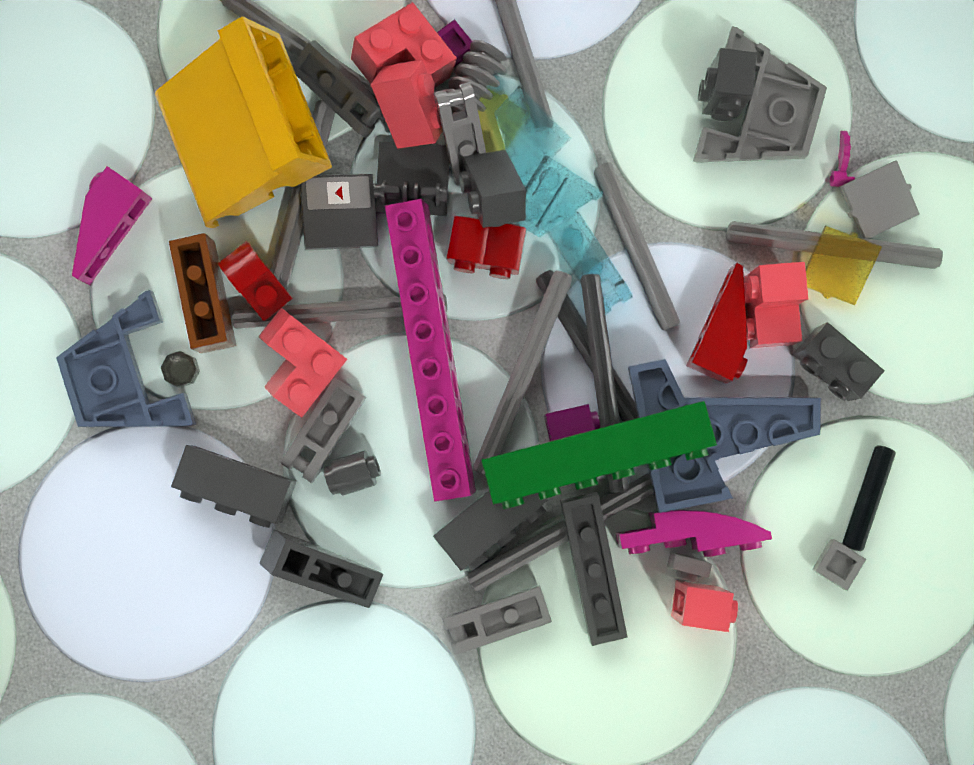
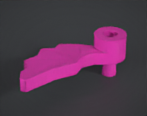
[830,130,855,187]

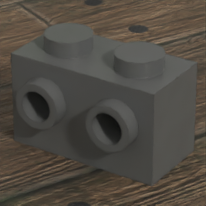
[698,48,757,121]
[459,150,526,228]
[793,322,885,401]

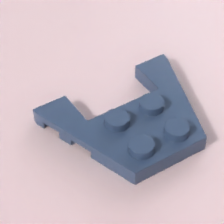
[56,290,197,427]

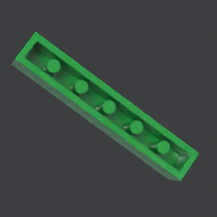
[482,401,717,510]

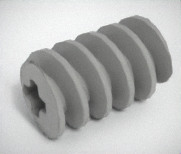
[445,39,507,114]

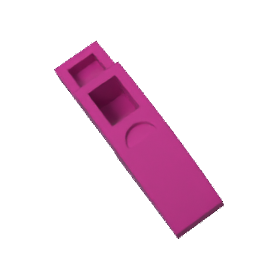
[616,510,772,557]

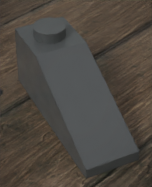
[259,529,384,608]

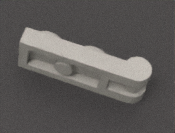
[434,82,486,185]
[281,377,367,483]
[442,585,552,655]

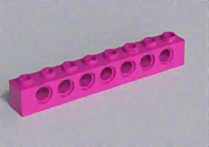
[385,199,476,502]

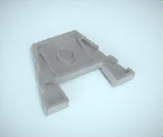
[693,26,827,163]

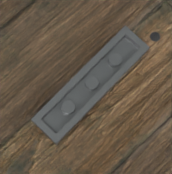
[560,492,628,646]

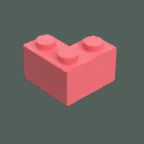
[351,2,457,88]
[744,262,809,349]
[258,308,348,418]

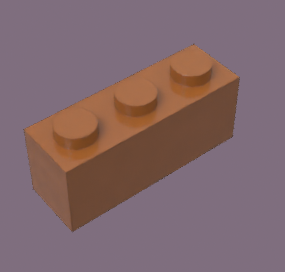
[169,233,237,354]

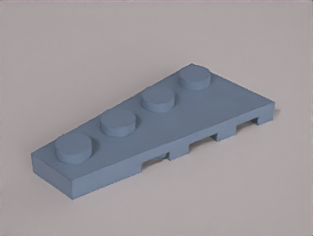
[628,359,733,513]
[684,397,821,461]

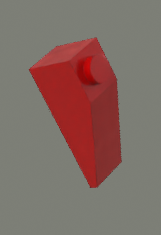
[686,263,748,384]

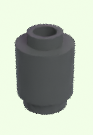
[324,450,381,496]

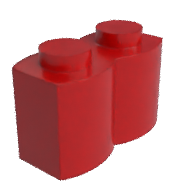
[447,216,526,280]

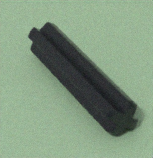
[842,445,896,551]

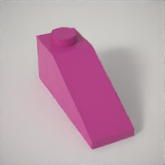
[72,166,152,285]

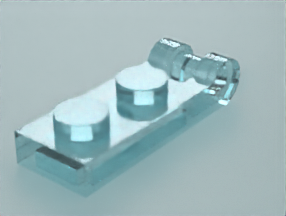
[547,211,633,315]

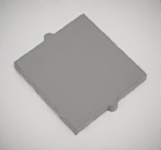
[840,160,920,239]

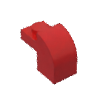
[218,240,293,321]

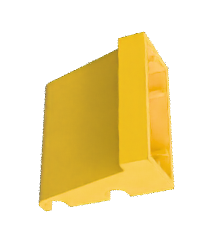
[155,16,332,228]

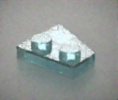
[494,86,571,187]

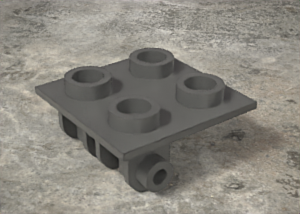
[374,142,450,216]

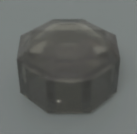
[160,351,200,388]

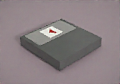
[300,174,378,250]

